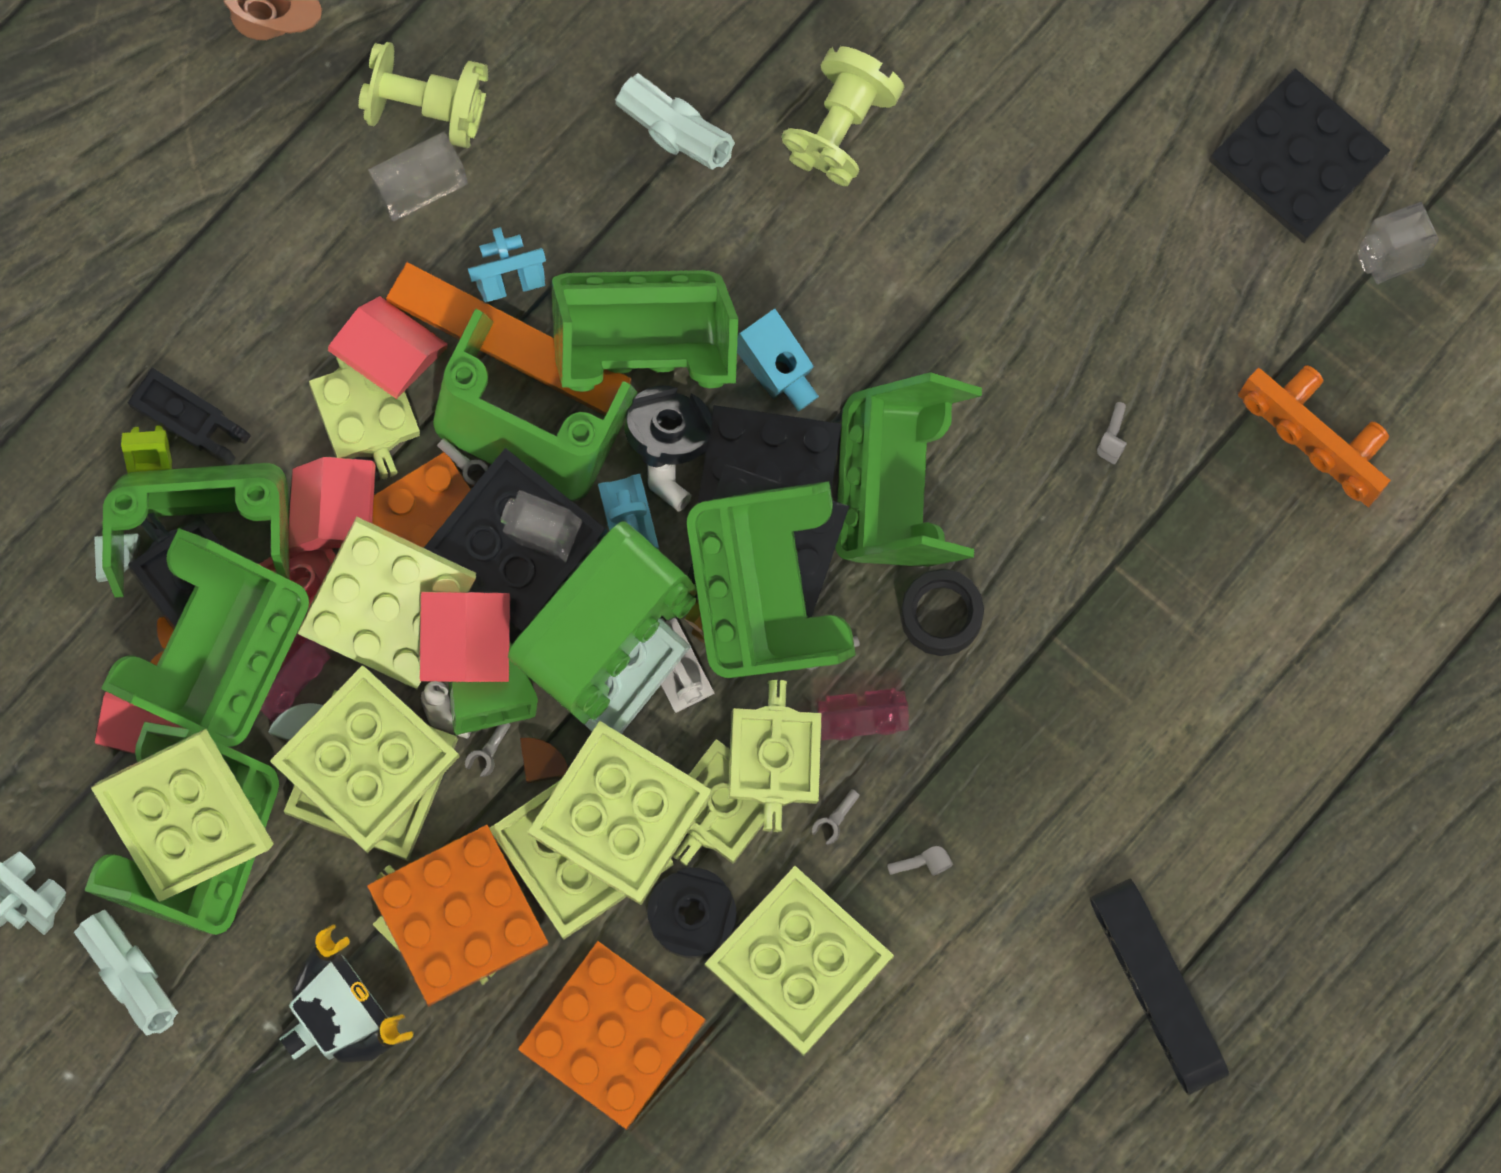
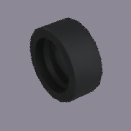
[900,569,985,656]

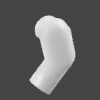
[647,464,691,511]
[421,681,471,739]

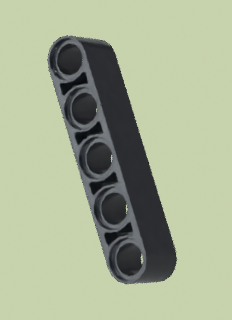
[1090,878,1229,1095]

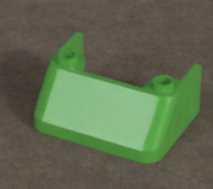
[433,309,638,501]
[836,372,982,567]
[102,463,290,598]

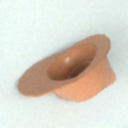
[223,0,322,40]

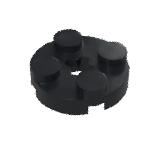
[624,385,712,467]
[647,867,736,958]

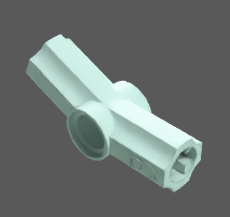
[615,73,735,170]
[74,909,178,1036]

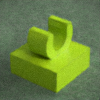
[121,425,172,473]

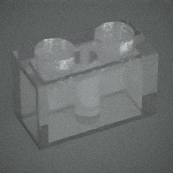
[368,131,468,222]
[1358,201,1439,284]
[501,490,582,562]

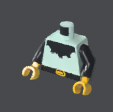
[279,924,413,1063]

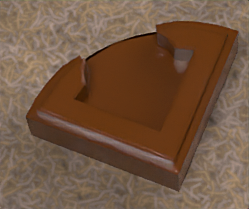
[520,738,568,783]

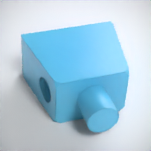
[737,309,819,412]

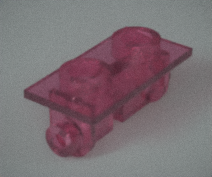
[260,634,330,722]
[818,688,909,740]

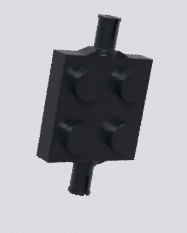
[128,512,223,630]

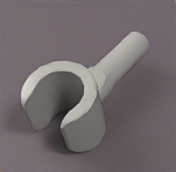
[1097,402,1127,464]
[437,438,488,489]
[465,723,511,777]
[812,789,860,845]
[887,846,953,876]

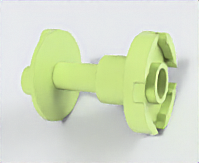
[358,42,488,148]
[782,46,904,186]

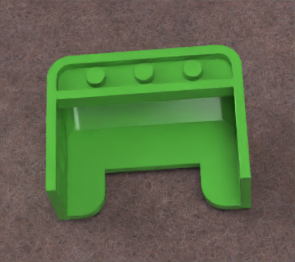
[552,270,738,392]
[687,481,856,678]
[508,521,697,725]
[101,528,309,747]
[85,722,279,935]

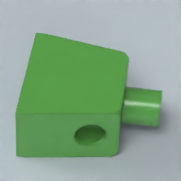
[448,642,538,735]

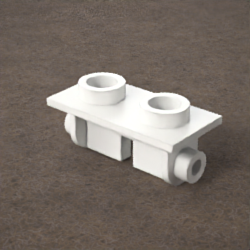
[661,617,715,713]

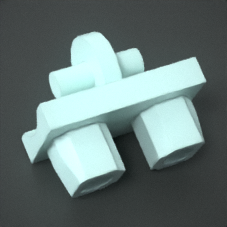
[0,852,66,935]

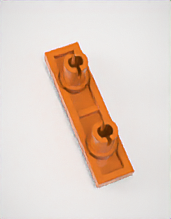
[1238,365,1391,508]

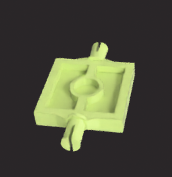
[309,357,420,479]
[728,680,821,832]
[673,739,765,866]

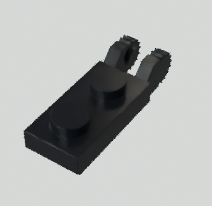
[127,368,251,465]

